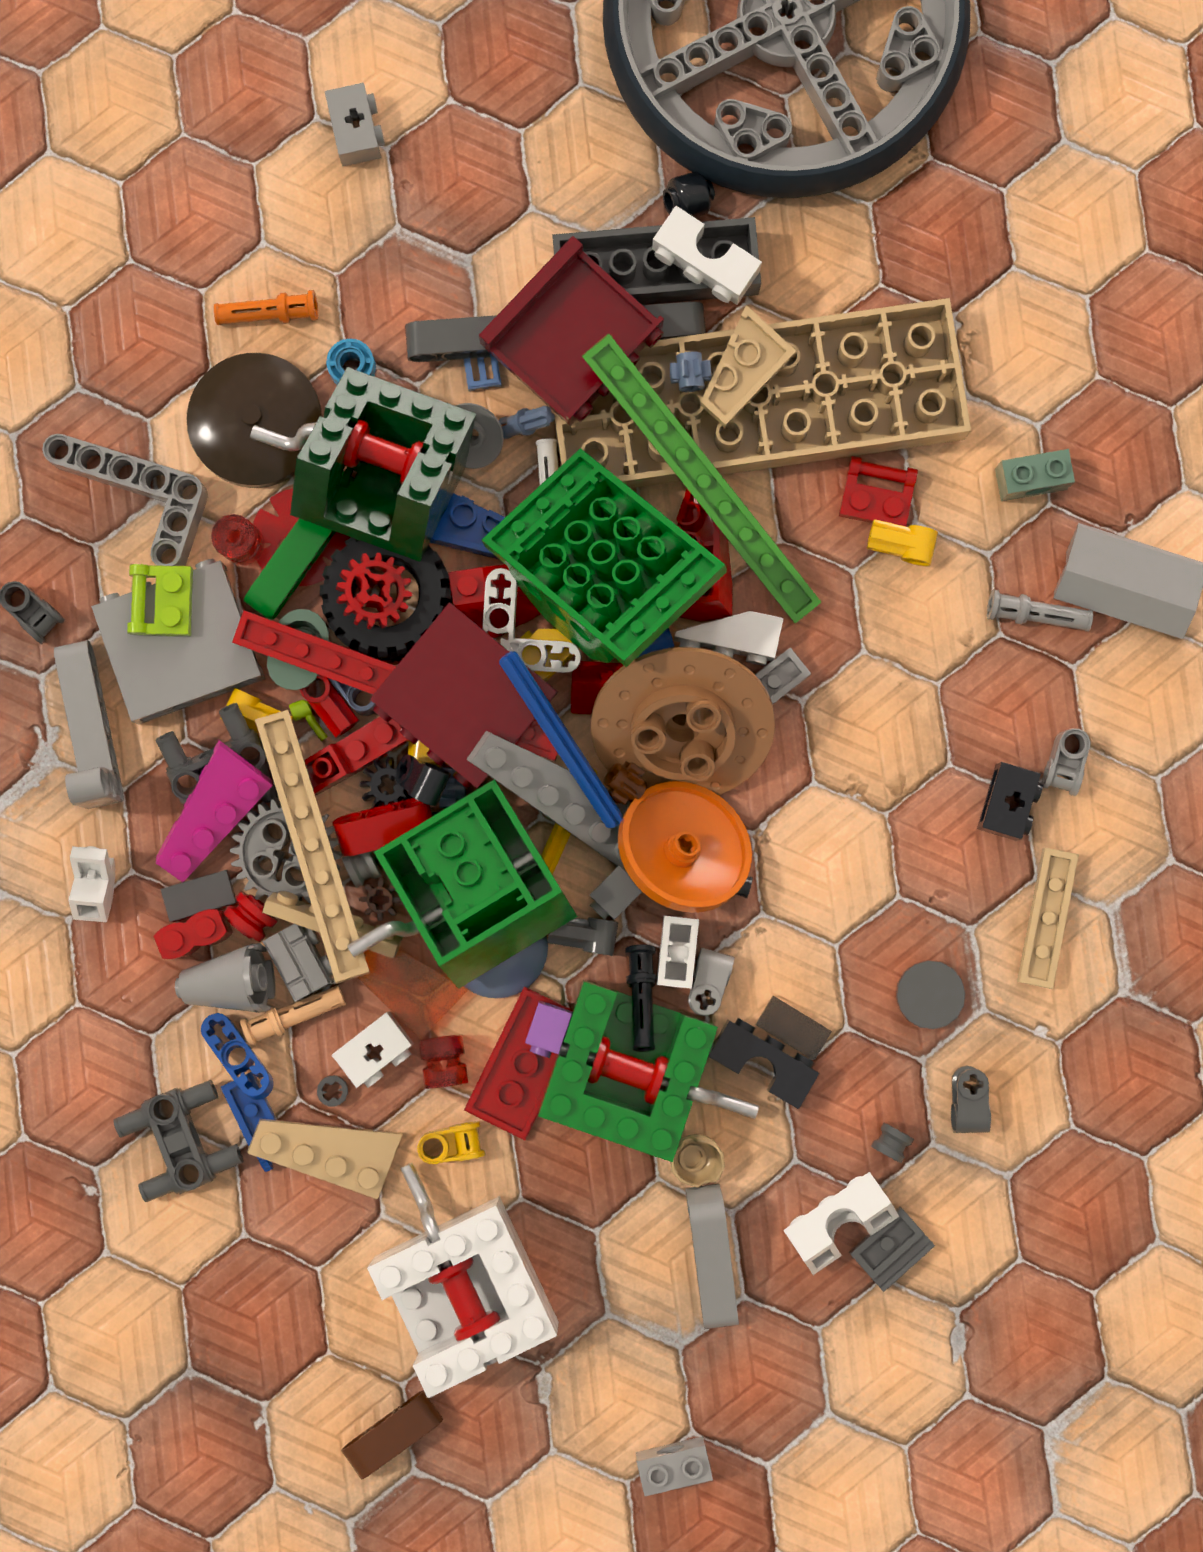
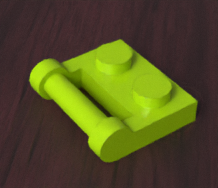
[127,564,193,636]

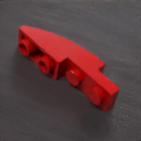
[304,717,409,796]

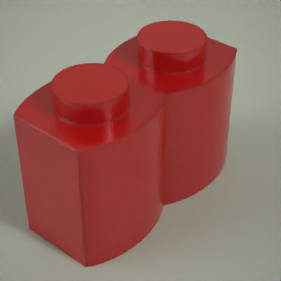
[153,909,233,959]

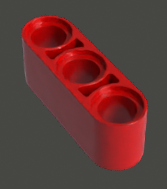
[332,798,433,856]

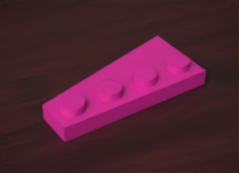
[156,740,273,883]

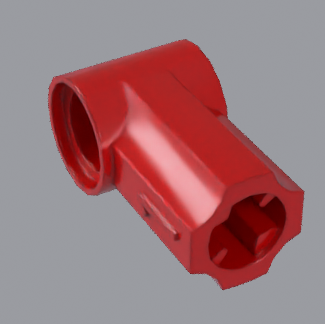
[300,674,360,738]

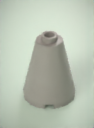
[175,943,275,1013]

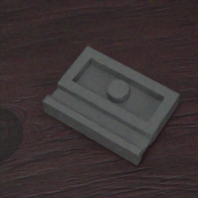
[849,1207,935,1292]

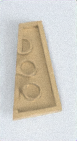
[247,1119,403,1199]

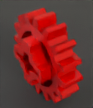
[336,552,412,629]

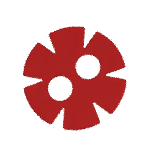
[251,488,350,586]

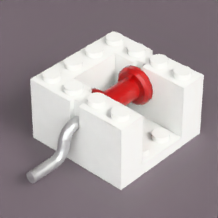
[367,1163,559,1398]

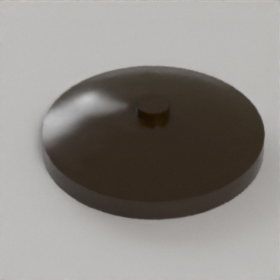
[187,353,322,488]

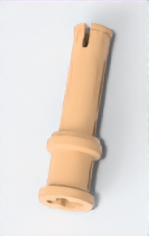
[240,985,346,1048]

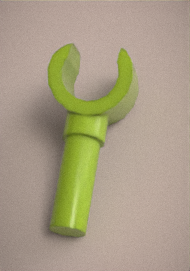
[289,700,328,742]

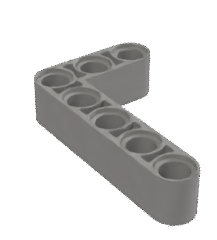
[42,434,208,566]
[54,640,124,809]

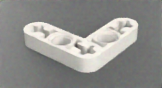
[483,568,582,673]

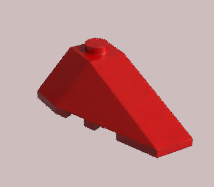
[676,489,733,622]
[448,564,541,638]

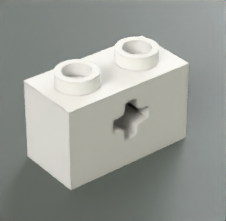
[656,916,699,989]
[332,1011,414,1088]

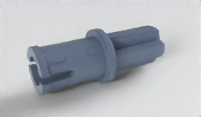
[498,406,555,439]

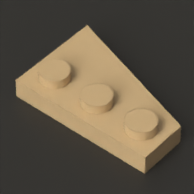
[700,305,796,428]

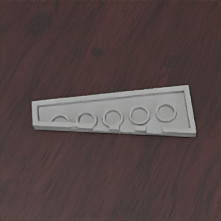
[466,731,631,872]

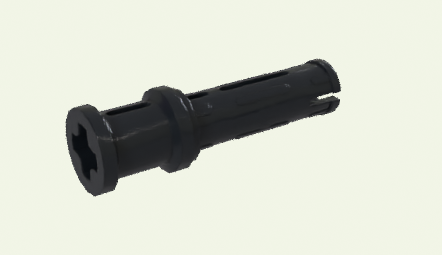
[625,944,657,1052]

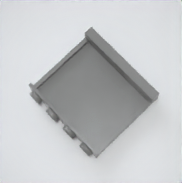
[91,559,266,725]

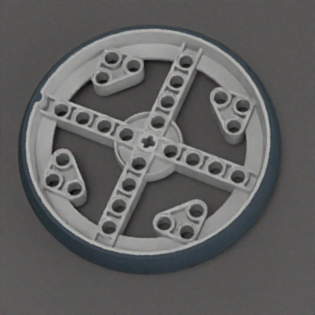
[603,0,971,198]

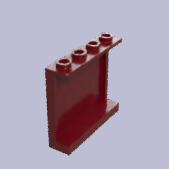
[479,236,664,426]
[370,602,558,789]

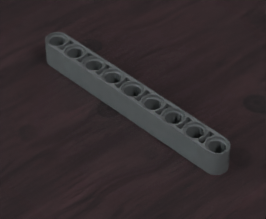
[405,302,706,362]

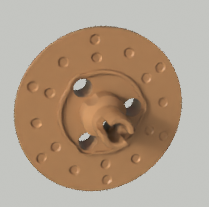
[591,647,775,795]

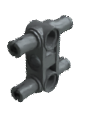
[156,703,278,804]
[113,1080,244,1202]

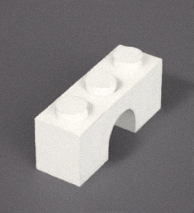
[652,206,762,305]
[783,1172,899,1275]

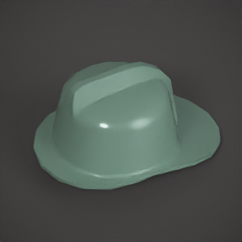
[267,609,329,690]

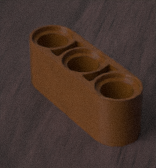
[341,1390,443,1480]

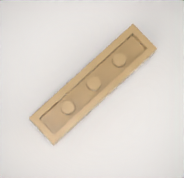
[1017,847,1079,989]
[262,891,403,958]

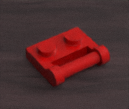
[839,456,918,527]

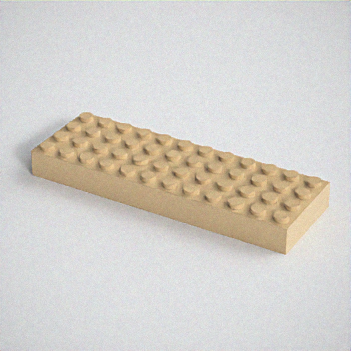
[553,298,971,488]

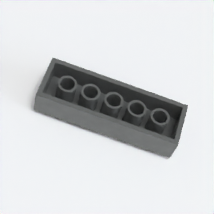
[552,217,761,305]

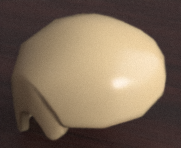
[670,1134,725,1188]

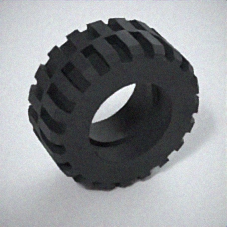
[320,537,452,662]

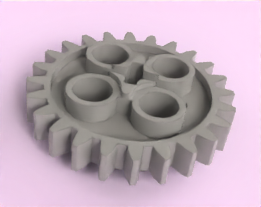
[230,797,342,903]

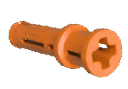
[214,290,319,325]

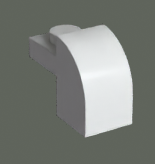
[69,846,115,922]

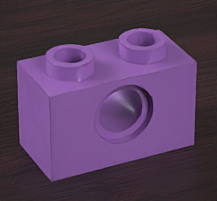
[525,1001,572,1058]

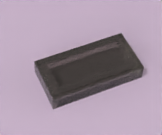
[755,995,832,1060]

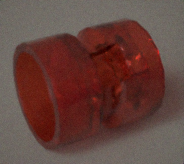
[211,514,265,566]
[418,1034,469,1089]

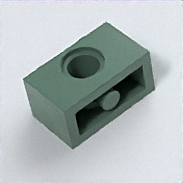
[995,449,1075,502]

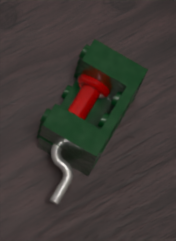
[250,367,476,562]

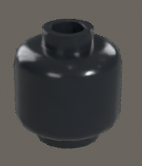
[663,172,715,218]

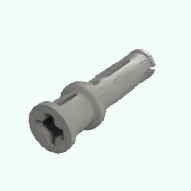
[987,589,1093,632]

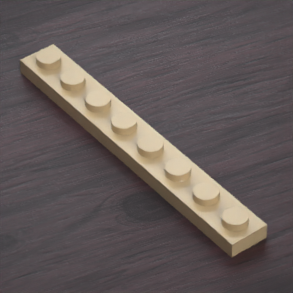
[255,710,370,984]

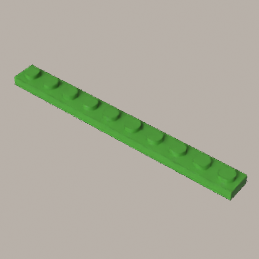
[582,334,821,623]

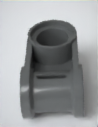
[0,581,65,644]
[951,1065,991,1133]

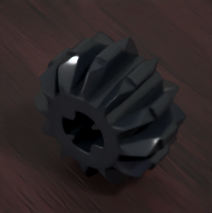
[359,757,412,808]

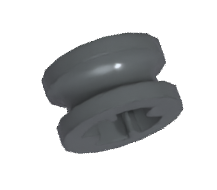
[317,1076,348,1107]

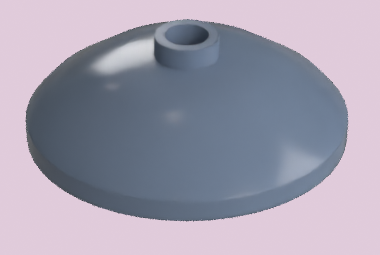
[464,936,548,998]

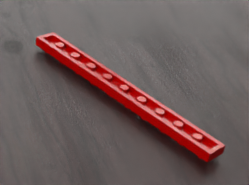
[232,610,558,761]

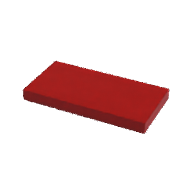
[464,987,573,1140]

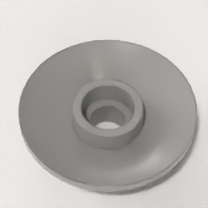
[455,403,504,469]

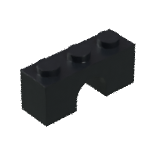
[708,1018,820,1109]

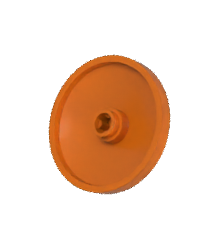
[618,781,752,913]

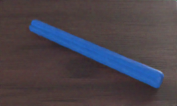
[499,651,623,828]

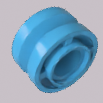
[326,339,376,385]

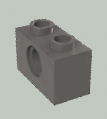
[590,865,642,920]

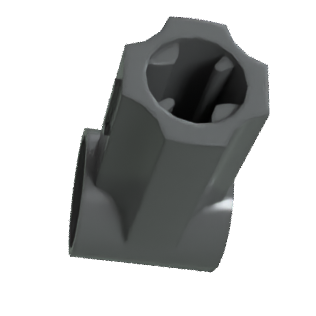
[548,917,618,956]

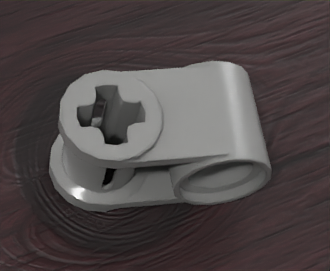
[1042,728,1091,796]
[688,948,735,1016]

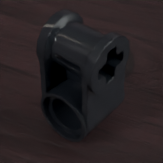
[395,754,451,806]

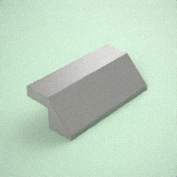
[1054,523,1203,639]

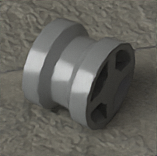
[871,1122,914,1163]

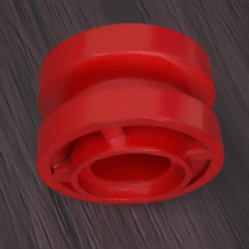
[223,891,278,942]

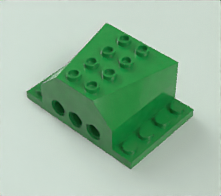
[482,448,727,668]

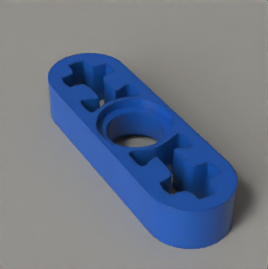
[201,1013,274,1100]

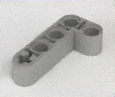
[685,1184,739,1330]

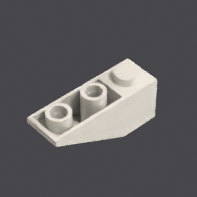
[674,611,783,665]

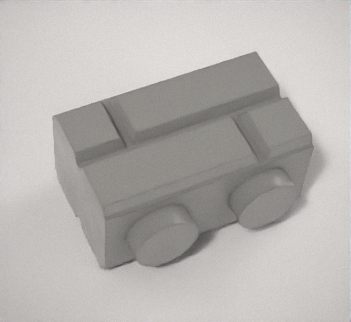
[262,924,334,1002]

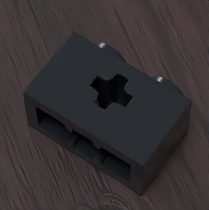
[977,762,1043,841]

